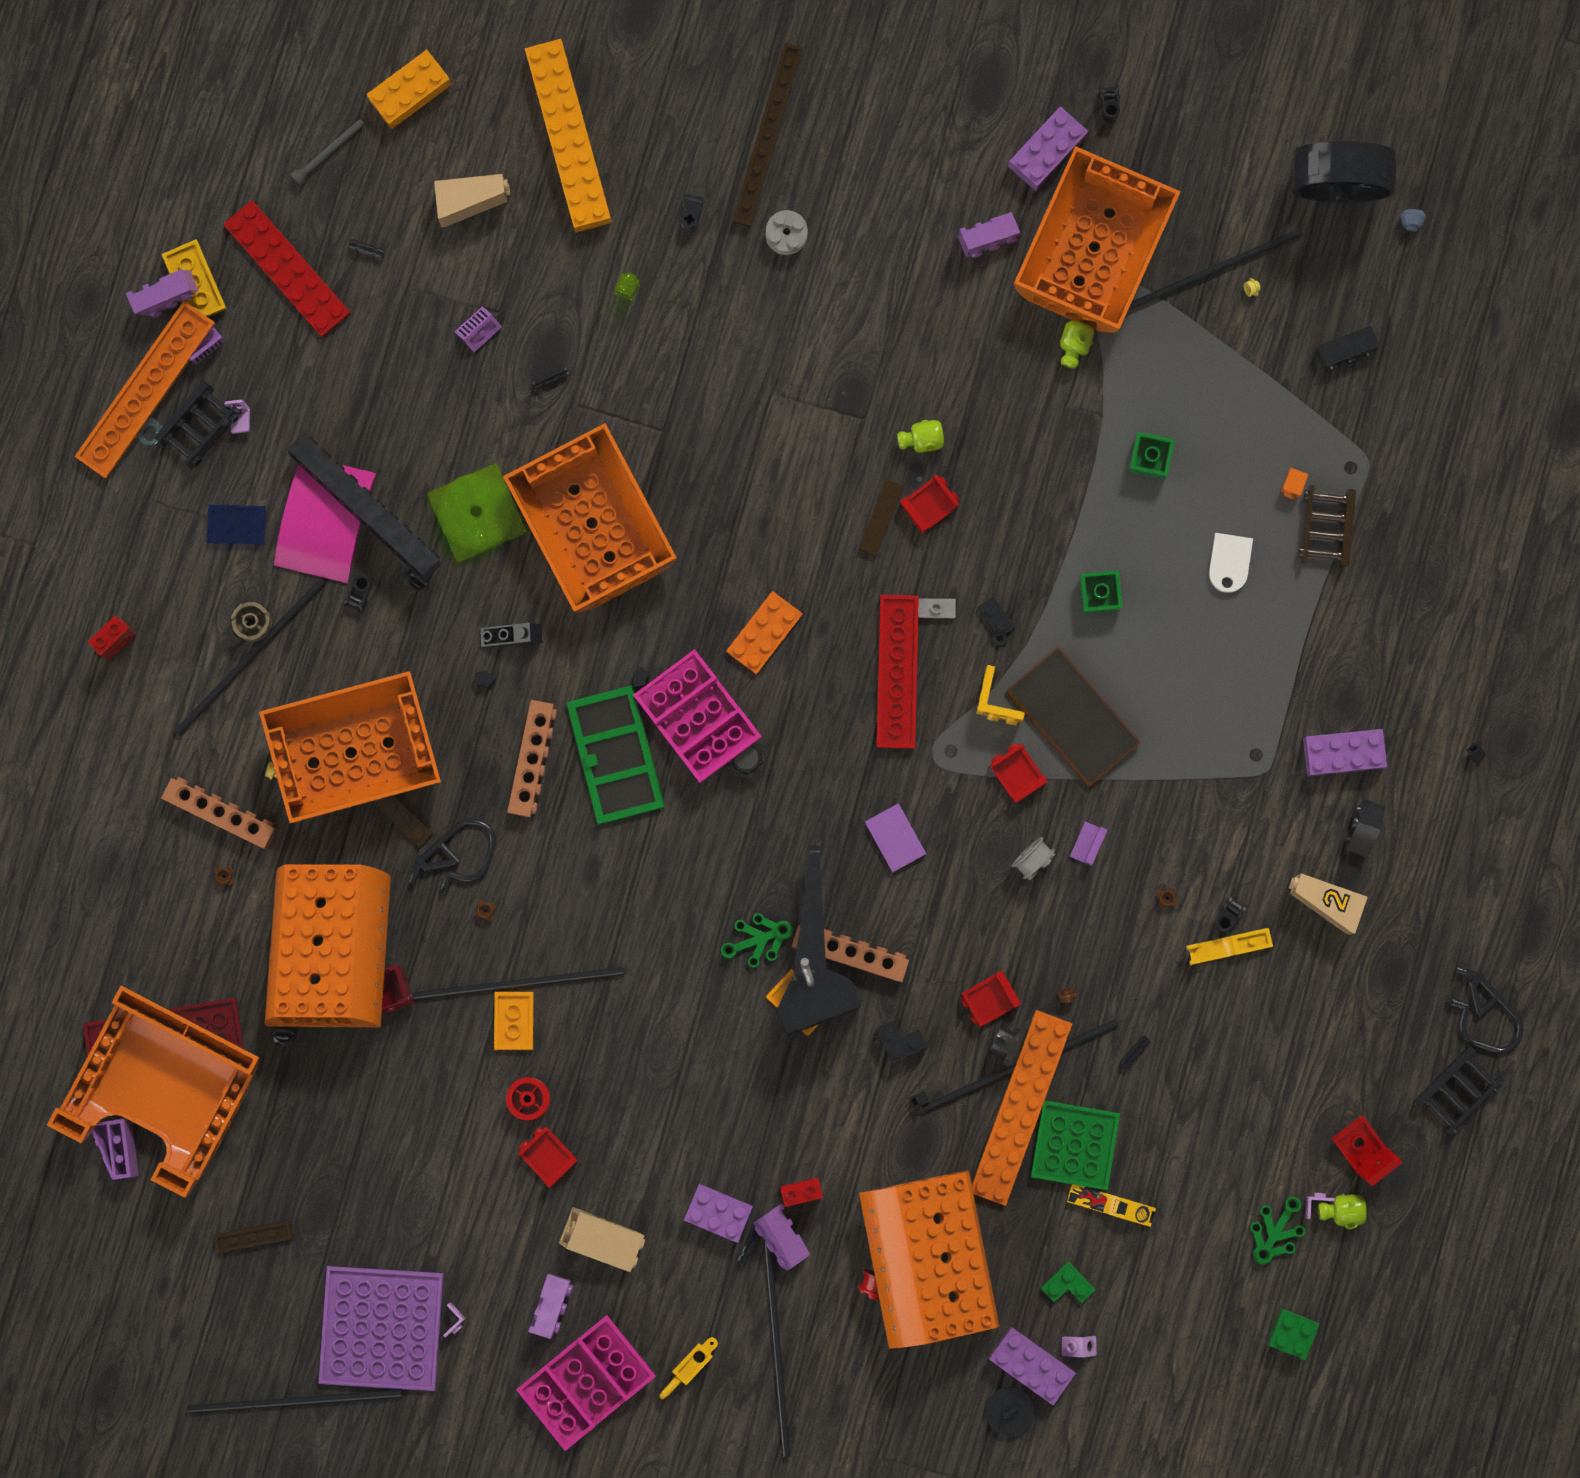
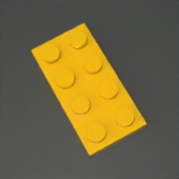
[162,239,227,317]

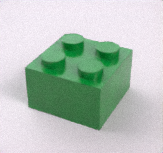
[1128,432,1175,480]
[1079,570,1123,614]
[1266,1308,1320,1360]

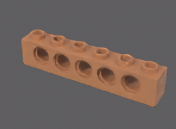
[508,700,557,818]
[161,777,277,850]
[792,925,909,983]

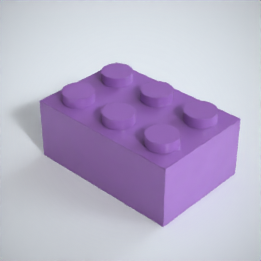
[684,1183,753,1243]

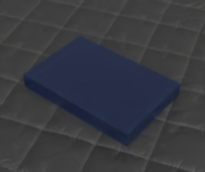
[207,505,266,545]

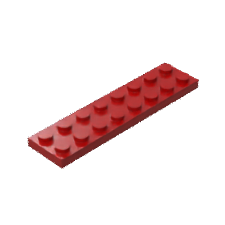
[223,200,351,338]
[877,595,919,749]

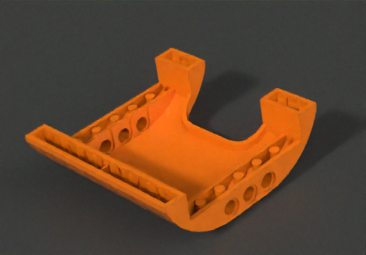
[47,986,260,1198]

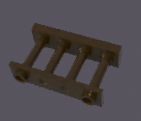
[1298,485,1356,568]

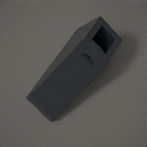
[480,622,542,647]

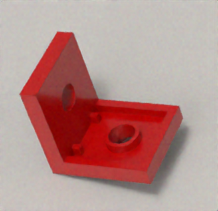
[1331,1115,1403,1186]

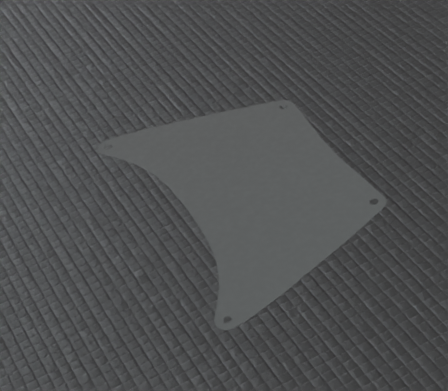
[932,285,1370,780]

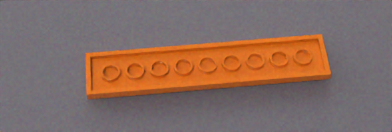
[74,301,216,479]
[972,1010,1073,1206]

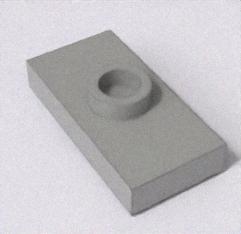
[918,599,956,619]

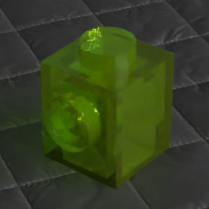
[614,272,640,302]

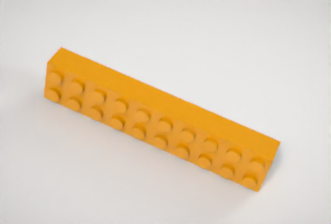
[525,39,612,233]

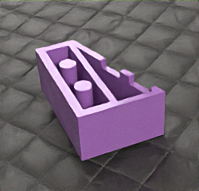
[958,212,1020,258]
[126,269,198,317]
[92,1119,139,1180]
[753,1203,810,1271]
[528,1273,573,1339]

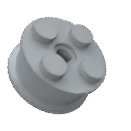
[766,210,808,255]
[1011,837,1055,880]

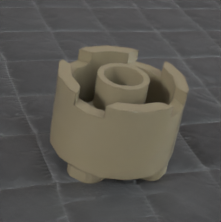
[231,602,273,642]

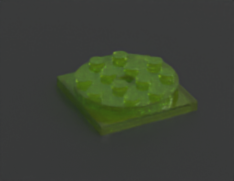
[427,463,527,563]

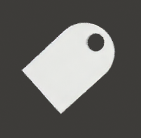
[1209,533,1253,593]

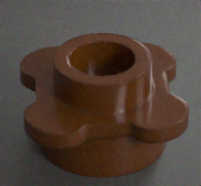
[214,866,234,886]
[1156,888,1178,909]
[475,900,496,921]
[1057,988,1078,1003]

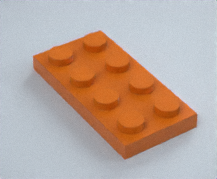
[726,591,803,675]

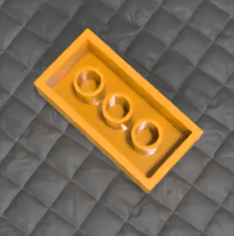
[366,50,452,130]

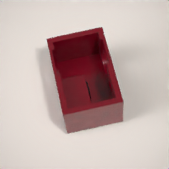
[381,964,415,1016]

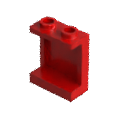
[899,474,960,534]
[88,616,137,661]
[990,743,1048,804]
[960,971,1021,1027]
[518,1127,578,1188]
[781,1177,823,1207]

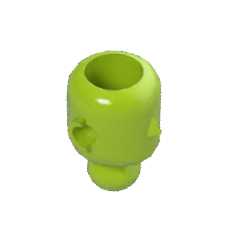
[1060,320,1094,369]
[897,420,944,453]
[1318,1194,1367,1229]

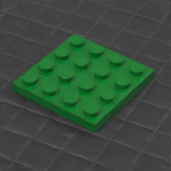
[1031,1100,1120,1190]

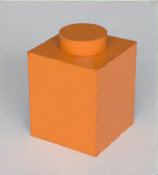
[1280,468,1308,499]

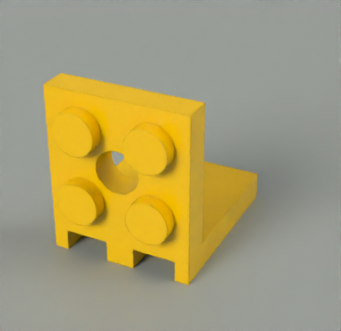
[976,665,1025,726]

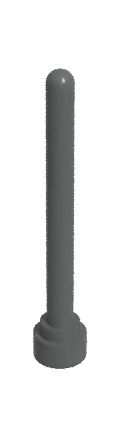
[290,120,364,186]

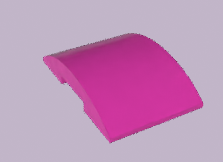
[274,465,376,584]
[634,649,762,783]
[516,1315,656,1451]

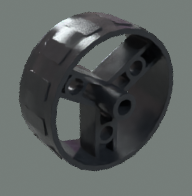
[1292,141,1396,203]

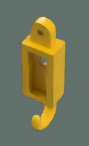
[659,1337,718,1399]

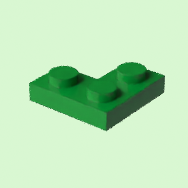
[1041,1261,1095,1303]

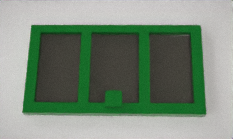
[566,685,665,825]

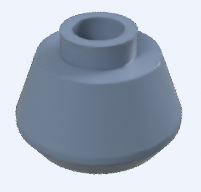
[1400,209,1426,231]

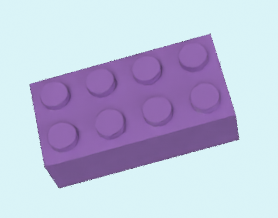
[1008,106,1088,191]
[1303,729,1387,777]
[988,1326,1076,1405]

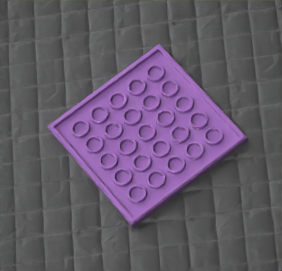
[318,1266,444,1391]

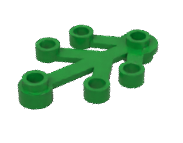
[721,913,793,968]
[1250,1197,1305,1265]

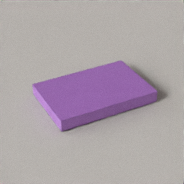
[865,803,926,873]

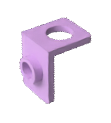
[225,400,250,434]
[1305,1193,1335,1219]
[443,1302,466,1337]
[1062,1336,1097,1357]

